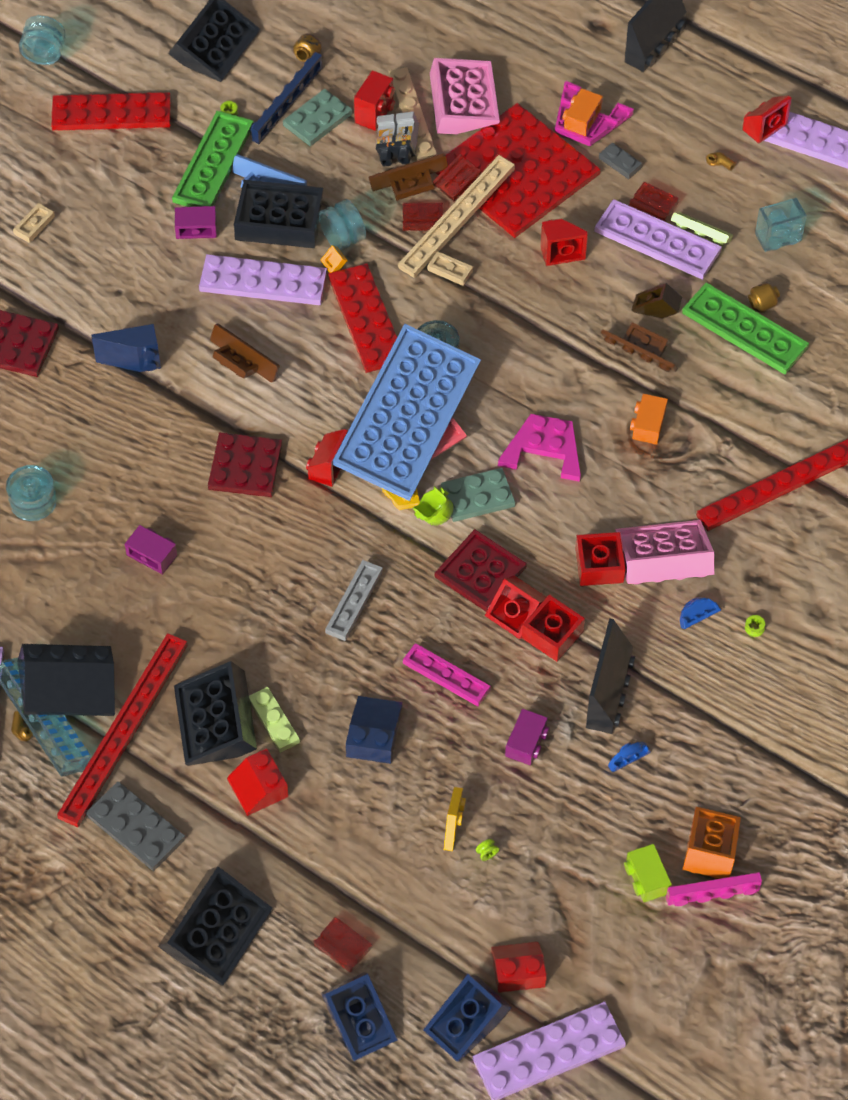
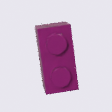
[175,206,217,239]
[125,525,177,575]
[505,709,550,766]

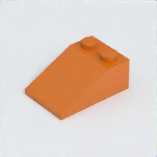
[683,806,741,879]

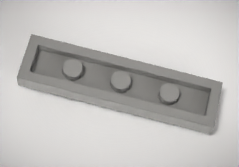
[325,560,383,641]

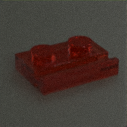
[432,154,482,201]
[629,182,679,222]
[403,203,443,231]
[313,917,372,973]

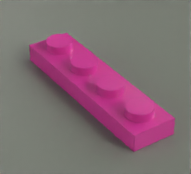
[403,643,491,707]
[666,872,762,906]

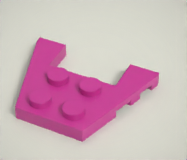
[555,81,634,147]
[498,414,581,482]

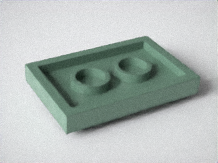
[283,89,352,147]
[441,468,515,522]

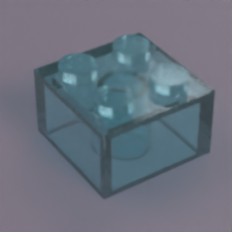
[755,198,807,252]

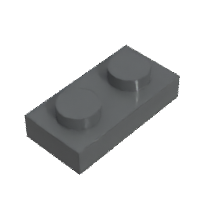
[599,142,642,180]

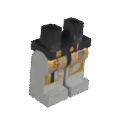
[376,112,419,167]

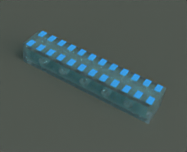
[0,658,91,777]

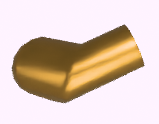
[706,152,736,171]
[11,711,33,741]

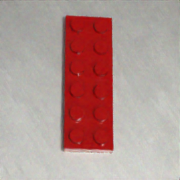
[51,92,171,131]
[328,263,397,373]

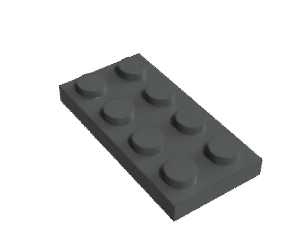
[86,782,186,872]

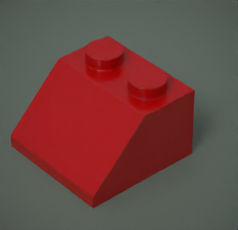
[742,96,792,144]
[540,219,588,266]
[306,429,348,487]
[484,576,546,639]
[227,748,288,816]
[491,942,546,993]

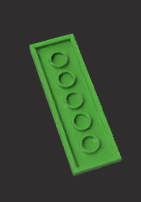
[172,111,254,207]
[682,283,809,375]

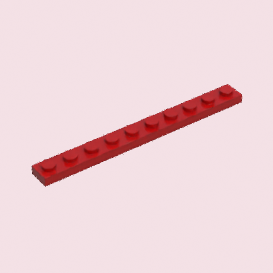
[696,439,848,532]
[57,633,188,827]

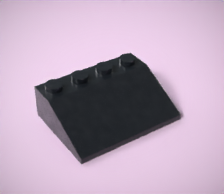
[168,0,260,82]
[624,0,687,72]
[234,180,323,249]
[586,618,636,734]
[17,644,115,716]
[174,661,257,766]
[158,866,273,986]

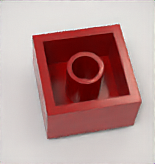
[354,70,395,131]
[575,532,625,586]
[522,595,585,662]

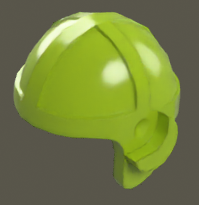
[413,486,454,526]

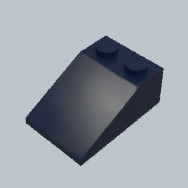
[91,324,161,372]
[346,696,403,764]
[321,972,397,1061]
[423,974,512,1062]

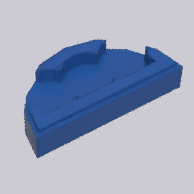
[680,597,721,629]
[608,742,651,772]

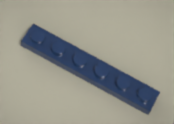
[251,52,322,144]

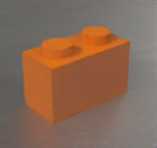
[562,88,603,136]
[630,394,668,444]

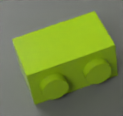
[624,844,672,903]

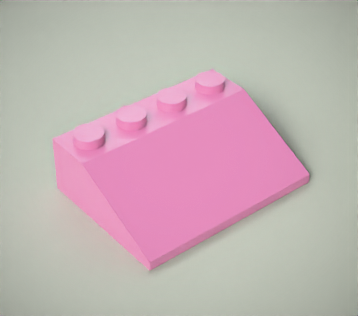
[430,58,500,134]
[615,520,714,584]

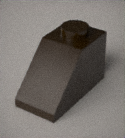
[632,283,682,319]

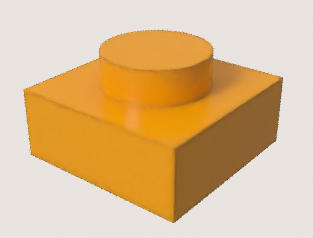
[320,245,348,273]

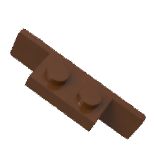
[368,153,448,201]
[601,322,678,372]
[210,323,280,383]

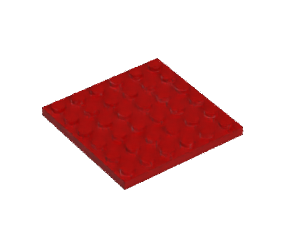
[435,103,601,238]

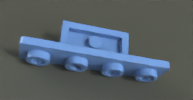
[232,154,307,188]

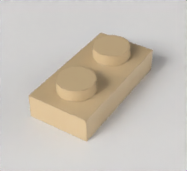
[13,203,55,243]
[428,251,473,286]

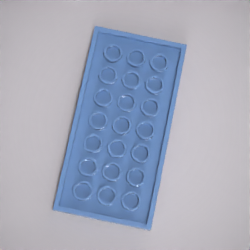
[333,324,481,501]

